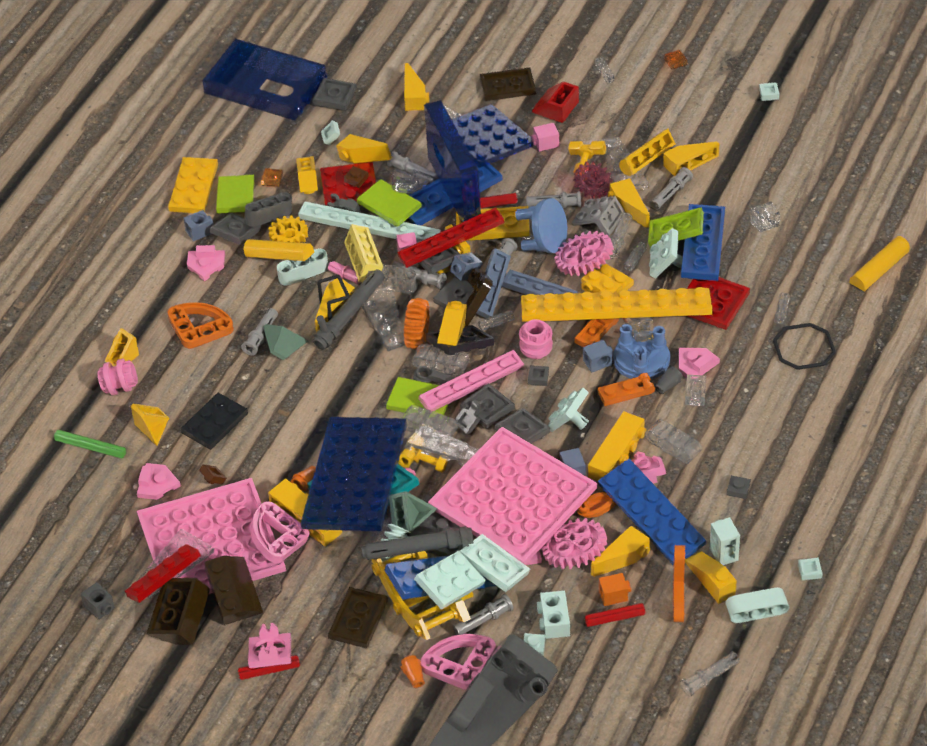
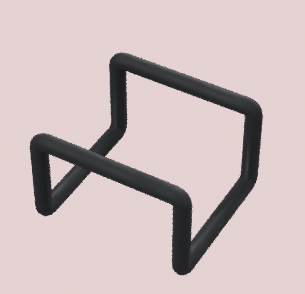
[317,275,352,323]

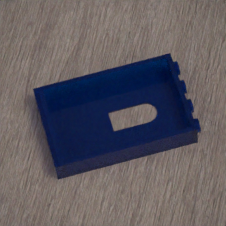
[202,38,328,121]
[424,100,481,222]

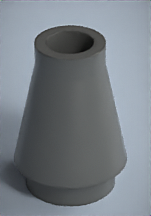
[655,367,683,394]

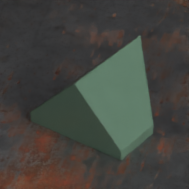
[263,324,308,360]
[389,491,437,533]

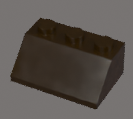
[204,556,263,625]
[146,578,210,645]

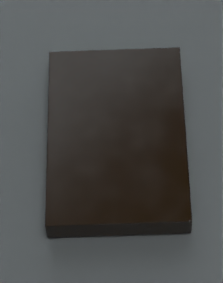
[480,67,536,101]
[328,587,388,649]

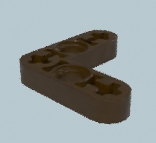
[465,267,493,326]

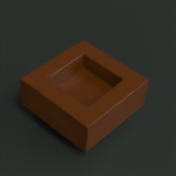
[344,166,369,188]
[199,464,227,484]

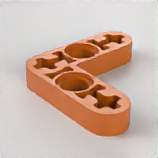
[673,545,685,623]

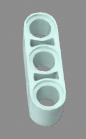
[277,248,328,286]
[725,587,789,623]

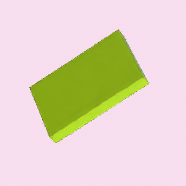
[216,175,255,213]
[357,179,421,227]
[648,207,704,248]
[386,377,448,421]

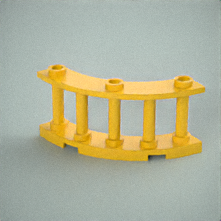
[371,551,470,640]

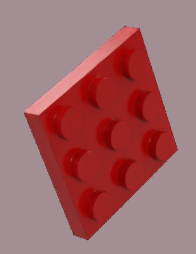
[320,162,376,206]
[687,277,750,330]

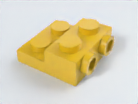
[581,264,634,293]

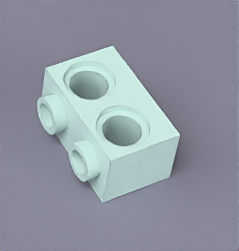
[710,517,740,565]
[537,590,570,639]

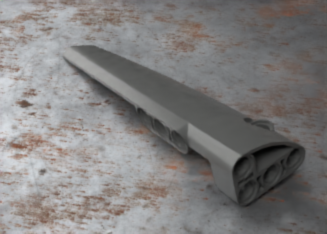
[429,634,558,746]

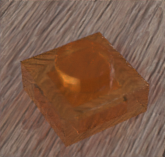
[664,50,687,70]
[261,168,283,187]

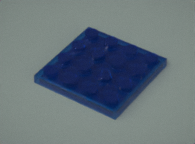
[436,104,535,168]

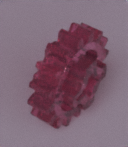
[573,161,613,199]

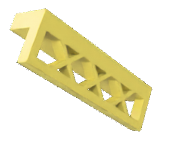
[344,224,383,282]

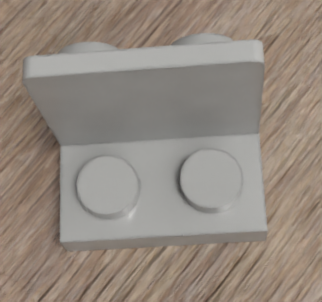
[572,196,625,236]

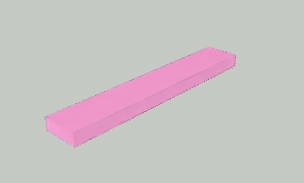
[418,350,524,413]

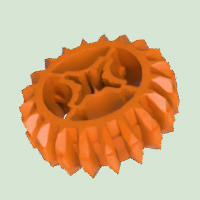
[404,298,430,349]

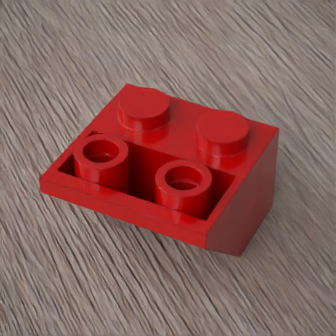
[532,81,579,123]

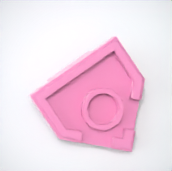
[187,245,225,281]
[679,348,720,382]
[631,451,666,484]
[137,463,180,500]

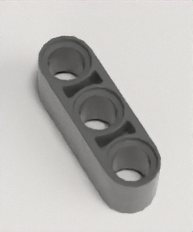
[245,193,292,227]

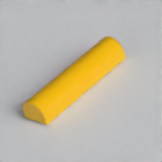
[619,129,676,176]
[849,236,910,291]
[244,239,314,261]

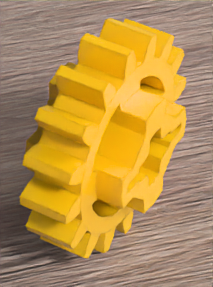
[269,215,308,243]

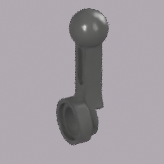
[413,366,455,384]

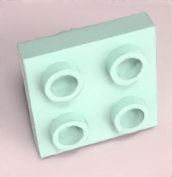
[649,228,683,278]
[547,388,589,432]

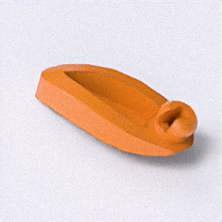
[577,492,616,518]

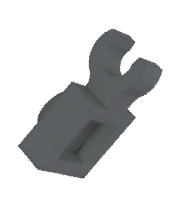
[327,193,360,213]
[453,399,486,435]

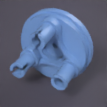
[515,198,567,254]
[613,324,670,379]

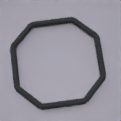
[773,323,836,370]

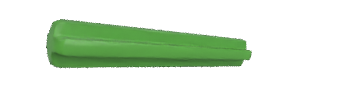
[54,430,126,458]

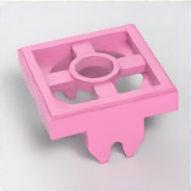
[248,623,291,668]

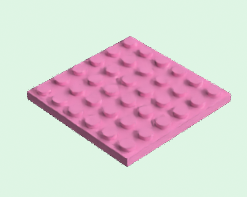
[428,427,597,565]
[137,478,286,594]

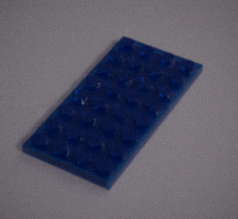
[301,417,407,531]

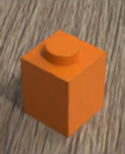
[599,573,631,606]

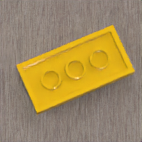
[168,157,218,213]
[456,206,530,241]

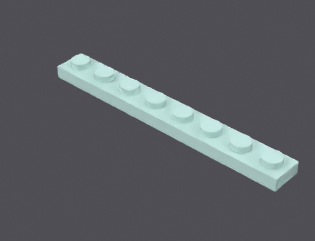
[298,202,441,243]

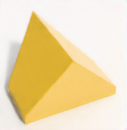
[105,328,139,366]
[131,404,169,446]

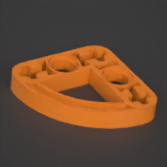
[167,302,234,349]

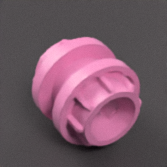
[519,319,553,360]
[97,358,138,396]

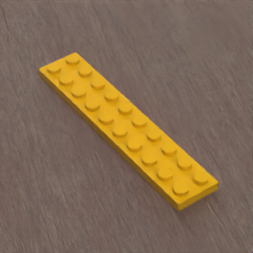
[521,287,712,322]

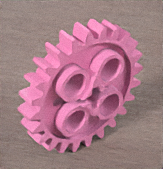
[554,231,614,276]
[541,518,607,569]

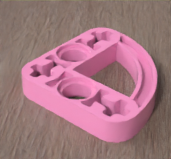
[250,502,309,564]
[420,634,496,690]

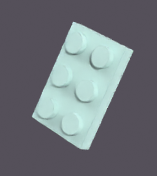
[460,534,530,592]
[414,551,486,610]

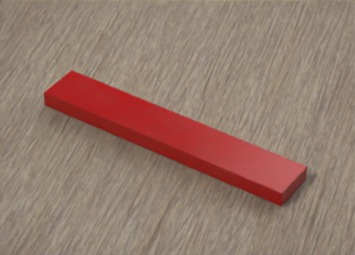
[397,207,505,268]

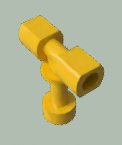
[568,141,606,178]
[398,437,448,473]

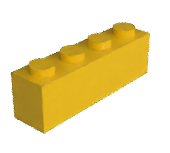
[588,411,646,481]
[268,478,342,547]

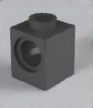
[81,582,115,620]

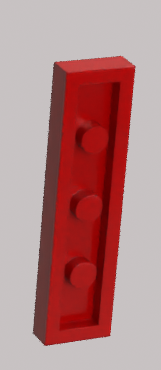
[125,544,201,603]

